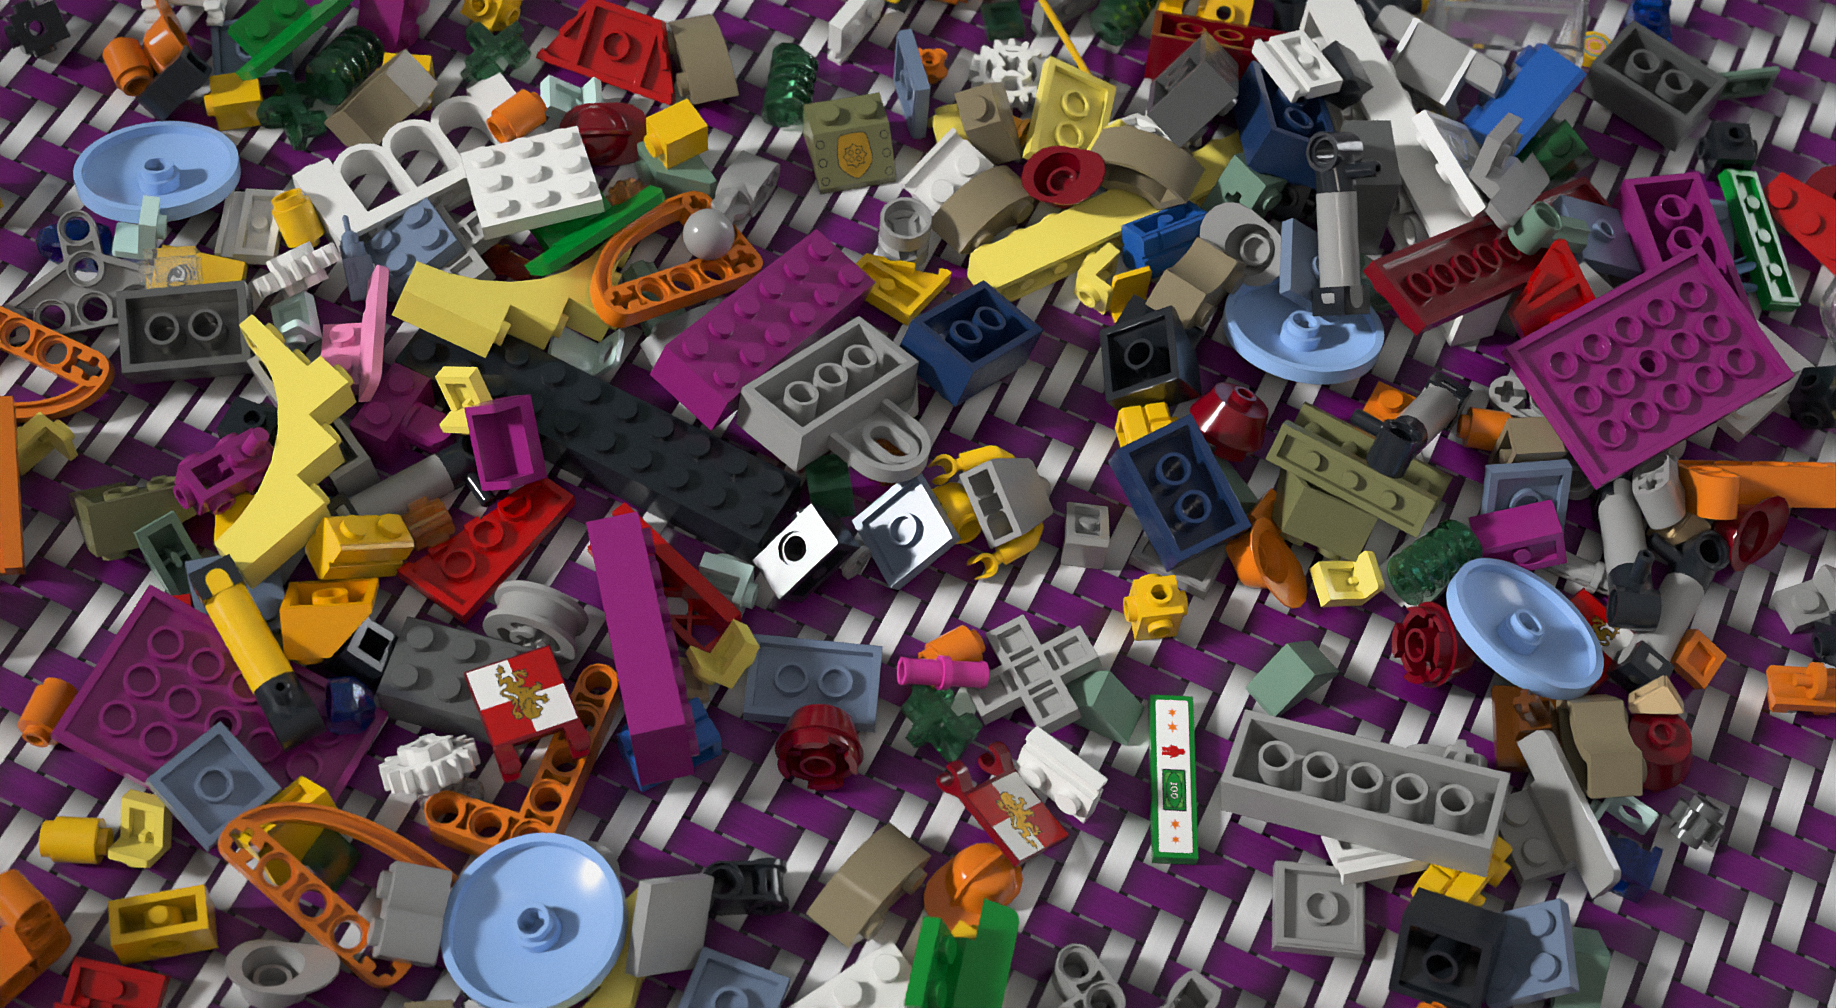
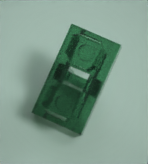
[460,20,532,83]
[256,72,327,151]
[900,685,982,763]

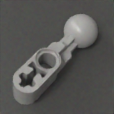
[683,151,780,260]
[1632,440,1686,529]

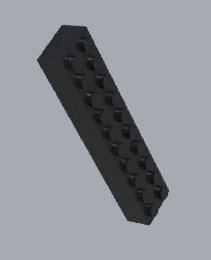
[395,328,801,567]

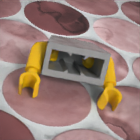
[927,445,1053,580]

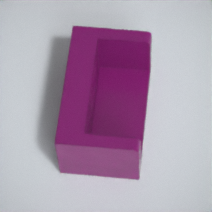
[464,394,548,491]
[1468,499,1567,571]

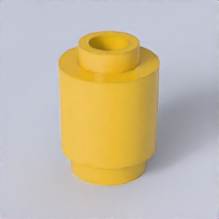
[271,188,325,248]
[39,816,114,864]

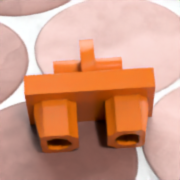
[1766,662,1836,715]

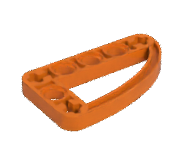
[590,191,763,328]
[0,306,115,423]
[218,802,459,989]

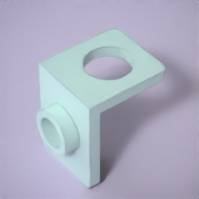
[548,327,625,378]
[1589,796,1658,835]

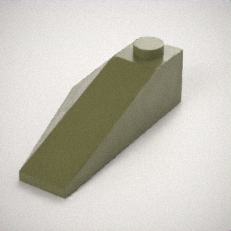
[68,475,210,561]

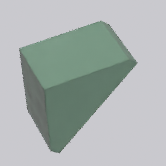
[134,510,201,596]
[1246,640,1339,717]
[1065,670,1144,746]
[1550,926,1611,1008]

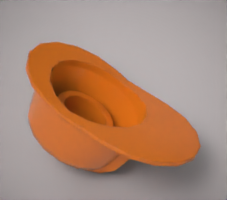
[143,0,193,73]
[1225,517,1307,609]
[923,843,1023,932]

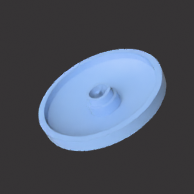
[73,121,241,224]
[1222,276,1384,384]
[1446,558,1604,700]
[440,833,628,1008]

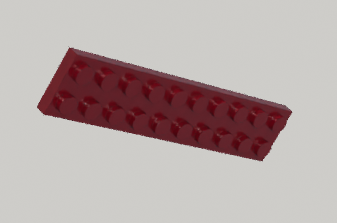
[1363,176,1611,336]

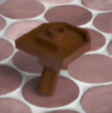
[1491,685,1564,773]

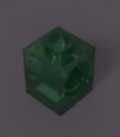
[805,454,855,518]

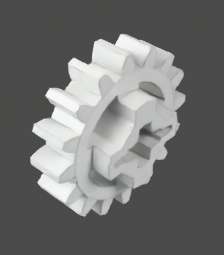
[969,38,1047,113]
[252,241,342,299]
[379,733,481,796]

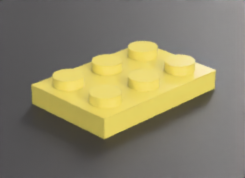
[1023,56,1117,160]

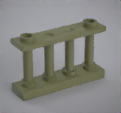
[1266,401,1453,538]

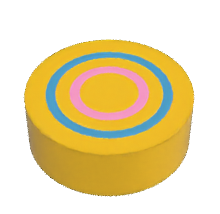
[1573,31,1611,68]

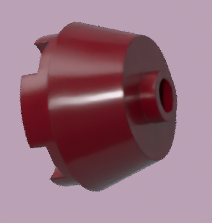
[1190,382,1269,462]
[1392,602,1476,688]
[775,704,864,790]
[1628,713,1693,793]

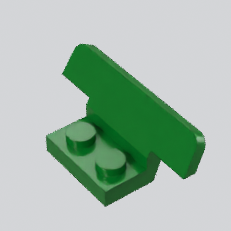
[227,0,354,81]
[524,185,666,276]
[903,898,1020,1008]

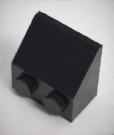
[1099,305,1202,412]
[1388,887,1508,1008]

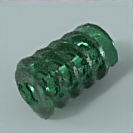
[1090,0,1159,46]
[305,25,385,106]
[761,42,819,128]
[1387,519,1483,606]

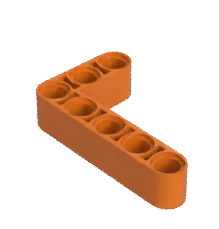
[1678,460,1836,520]
[424,663,620,857]
[0,869,72,1008]

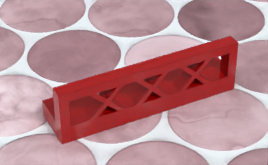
[587,502,742,653]

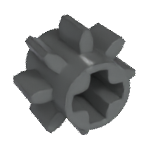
[1668,794,1726,850]

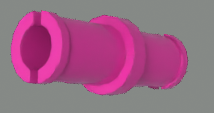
[897,655,989,691]

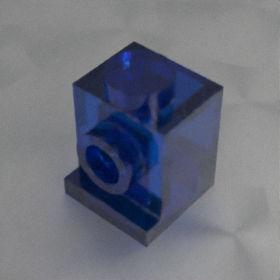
[1624,0,1672,43]
[1606,835,1664,904]

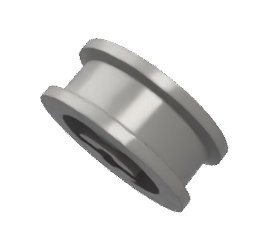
[483,580,589,665]

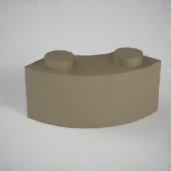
[666,14,739,104]
[324,49,439,147]
[1090,125,1205,210]
[931,166,1036,255]
[1145,237,1247,329]
[1556,694,1647,799]
[806,823,932,948]

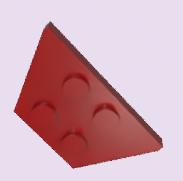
[536,0,676,106]
[1507,239,1596,339]

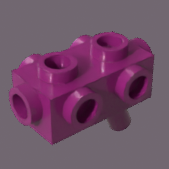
[173,427,274,516]

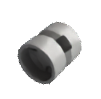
[878,197,932,269]

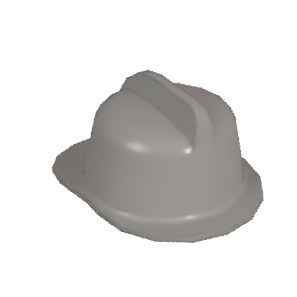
[1200,202,1281,287]
[225,939,341,1008]

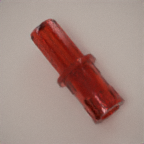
[480,243,539,281]

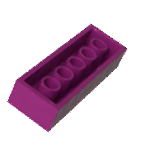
[1611,171,1758,324]
[650,229,876,431]
[586,512,700,786]

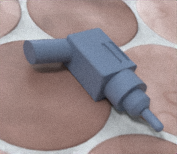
[339,215,399,302]

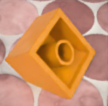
[279,577,379,665]

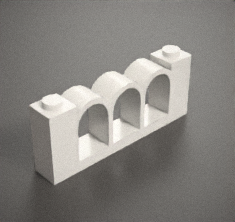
[292,73,547,258]

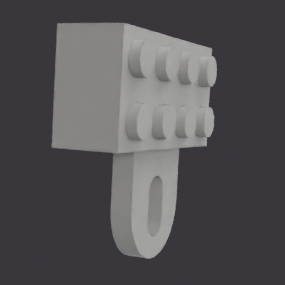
[736,316,931,483]

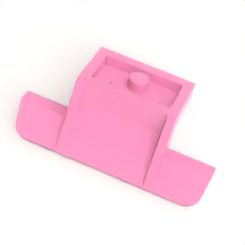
[321,264,389,402]

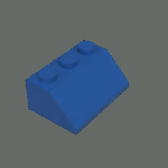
[1462,43,1587,157]

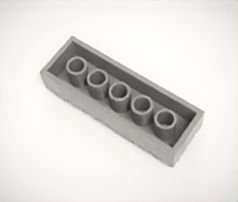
[1221,709,1511,877]

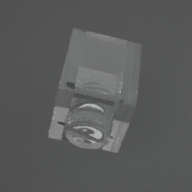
[138,246,203,289]

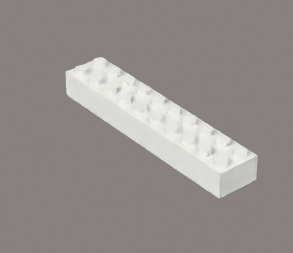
[1299,0,1511,347]

